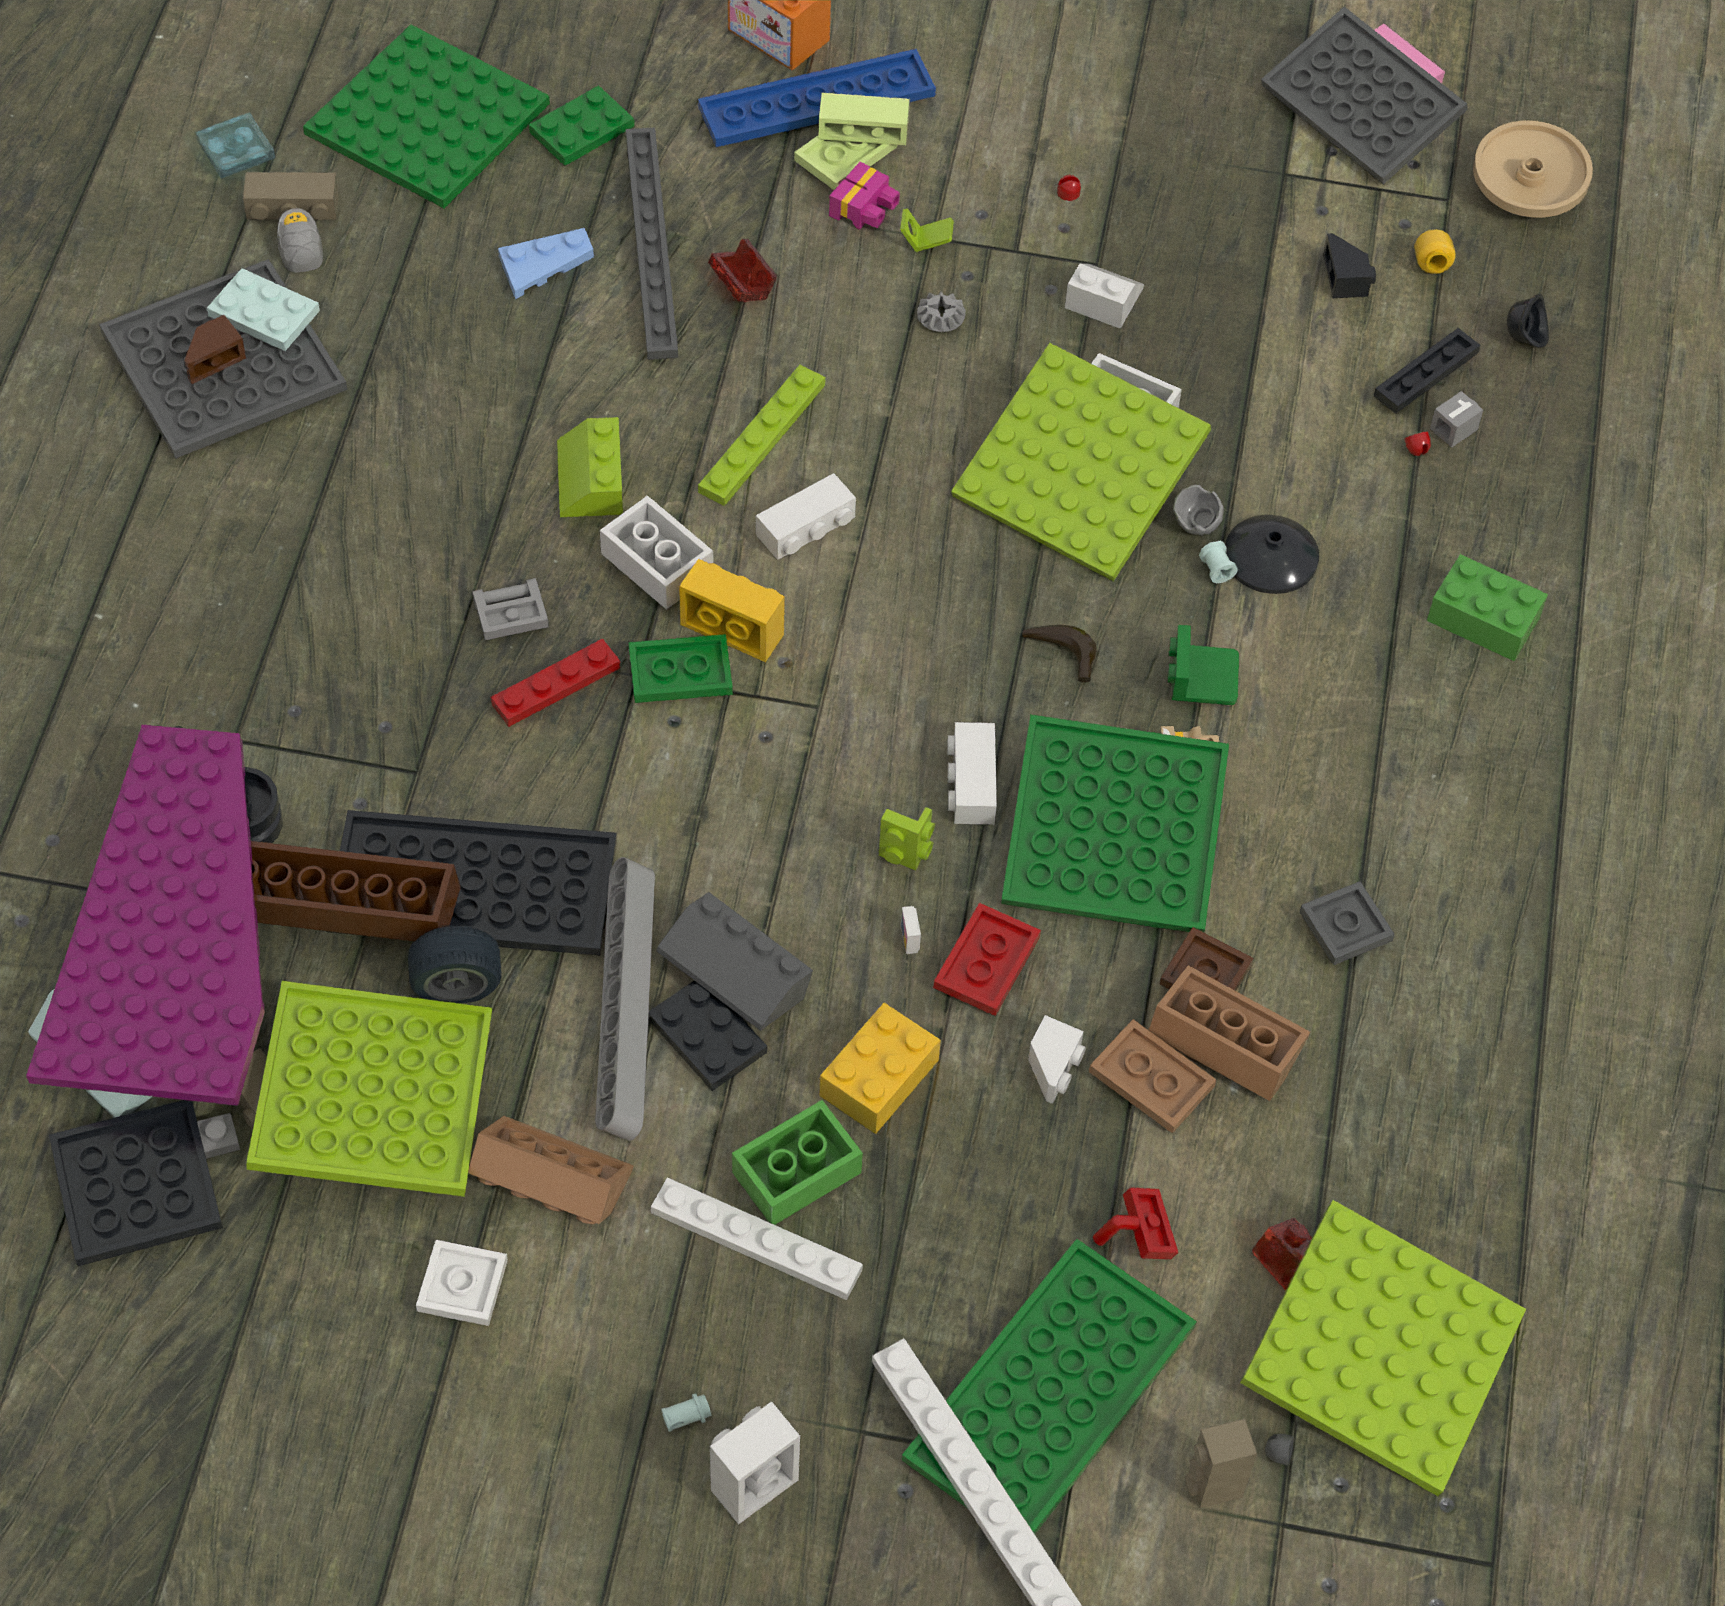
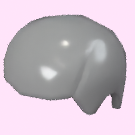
[1173,485,1224,536]

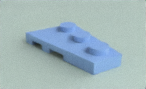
[498,228,594,299]

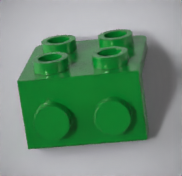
[1167,625,1239,705]

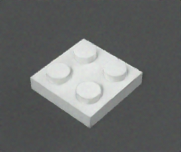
[416,1240,508,1326]

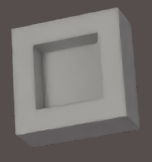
[197,1113,240,1159]

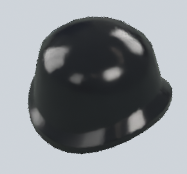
[1507,294,1549,347]

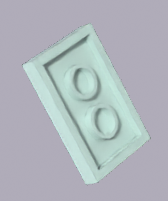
[207,268,320,351]

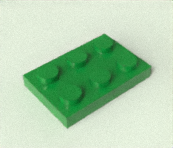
[529,85,634,166]
[629,634,733,703]

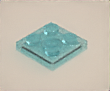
[196,112,275,179]

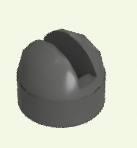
[1265,1434,1294,1466]

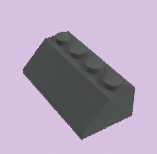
[657,892,813,1031]

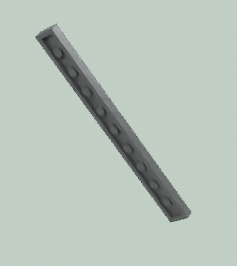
[626,127,678,360]

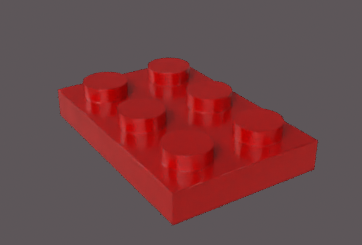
[933,903,1041,1016]

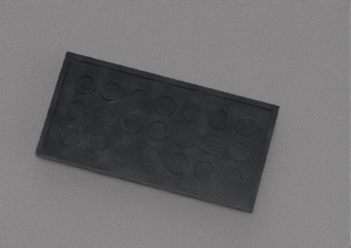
[326,810,617,956]

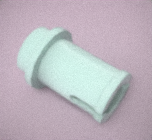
[661,1393,711,1432]

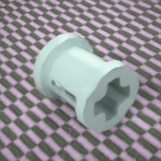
[1199,541,1238,583]

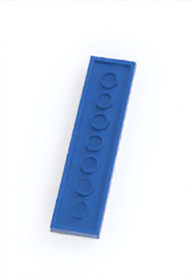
[698,49,936,147]

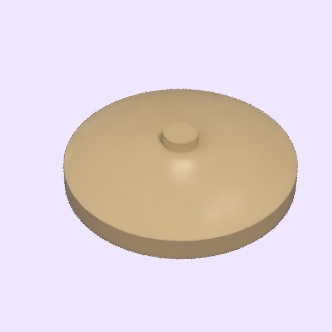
[1473,120,1593,218]

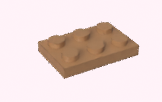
[1089,1019,1216,1134]

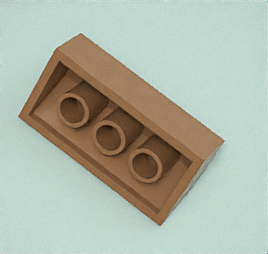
[1149,965,1310,1101]
[468,1116,634,1224]

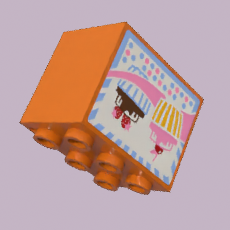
[728,0,831,71]

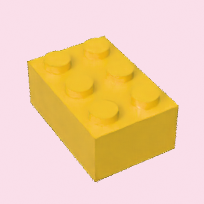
[679,559,785,662]
[819,1002,941,1134]

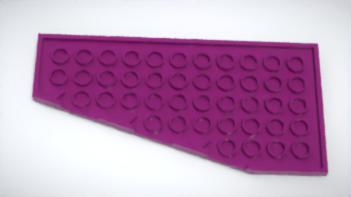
[26,725,265,1106]

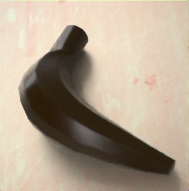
[1022,624,1097,683]

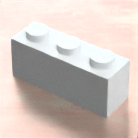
[756,473,856,560]
[947,722,997,825]

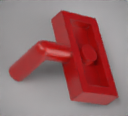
[1093,1187,1178,1260]

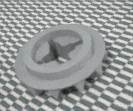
[917,291,966,332]

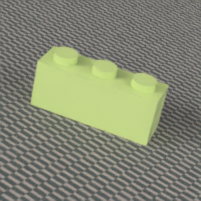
[818,93,909,145]

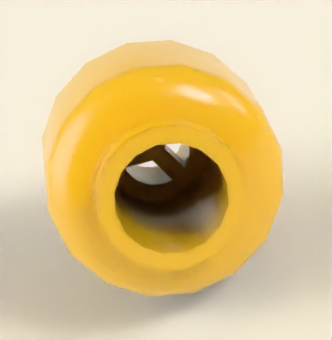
[1414,229,1456,274]

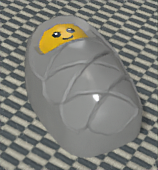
[277,209,323,273]

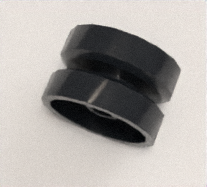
[244,767,283,843]

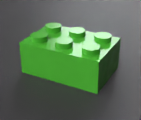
[1427,554,1548,661]
[732,1100,863,1225]

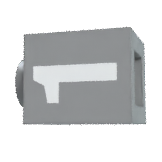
[1430,391,1483,448]

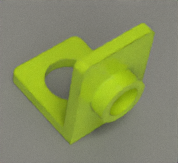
[900,208,954,252]

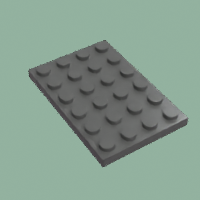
[1261,7,1467,185]

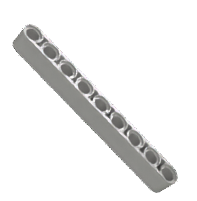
[595,857,655,1141]

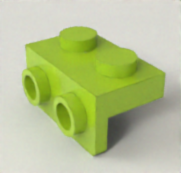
[879,807,935,870]

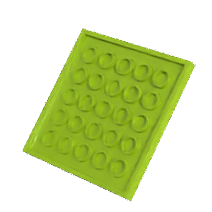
[951,343,1211,582]
[246,981,492,1197]
[1240,1200,1526,1496]

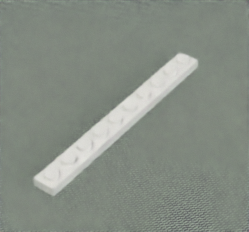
[872,1338,1082,1606]

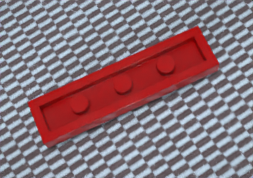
[491,639,620,727]

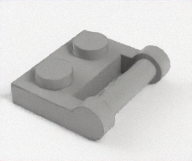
[472,578,548,640]

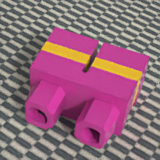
[829,162,900,230]

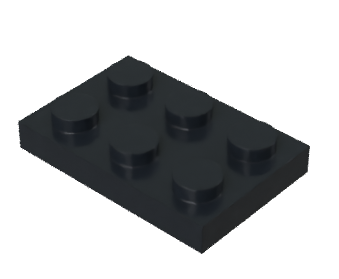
[648,980,767,1091]

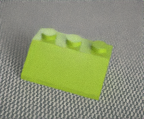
[557,417,623,517]

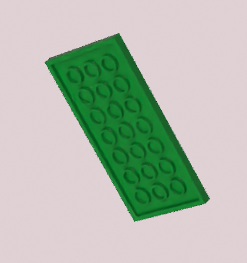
[902,1239,1197,1535]

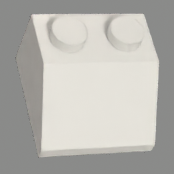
[1065,264,1144,328]

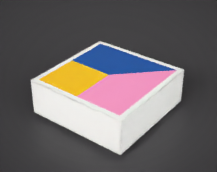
[901,906,921,954]

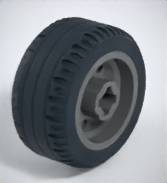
[408,926,502,1003]

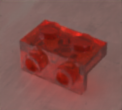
[708,239,777,302]
[1252,1218,1312,1291]

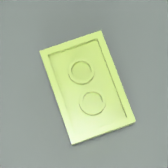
[794,135,897,190]

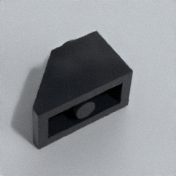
[1323,233,1376,299]

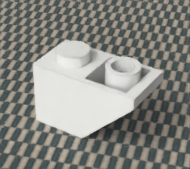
[1028,1015,1086,1104]

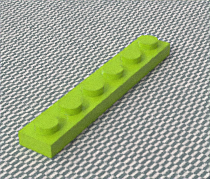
[698,364,826,506]

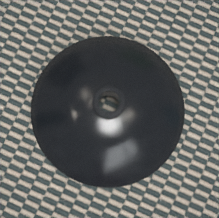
[1225,515,1319,594]

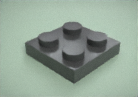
[1300,881,1395,965]

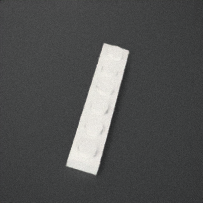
[651,1178,863,1300]

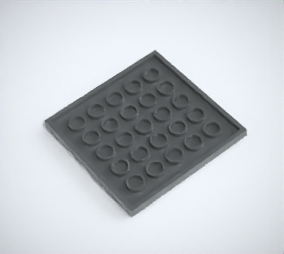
[99,259,347,459]

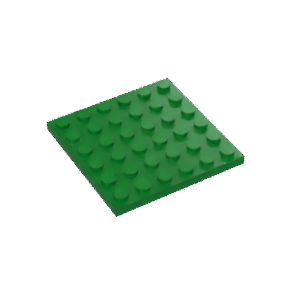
[303,24,550,209]
[1001,714,1229,932]

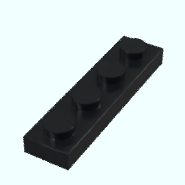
[1374,328,1481,414]

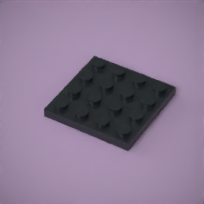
[49,1100,223,1266]

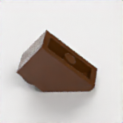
[184,315,246,385]

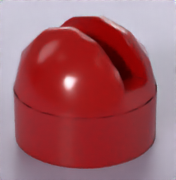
[1057,174,1081,201]
[1404,431,1431,456]

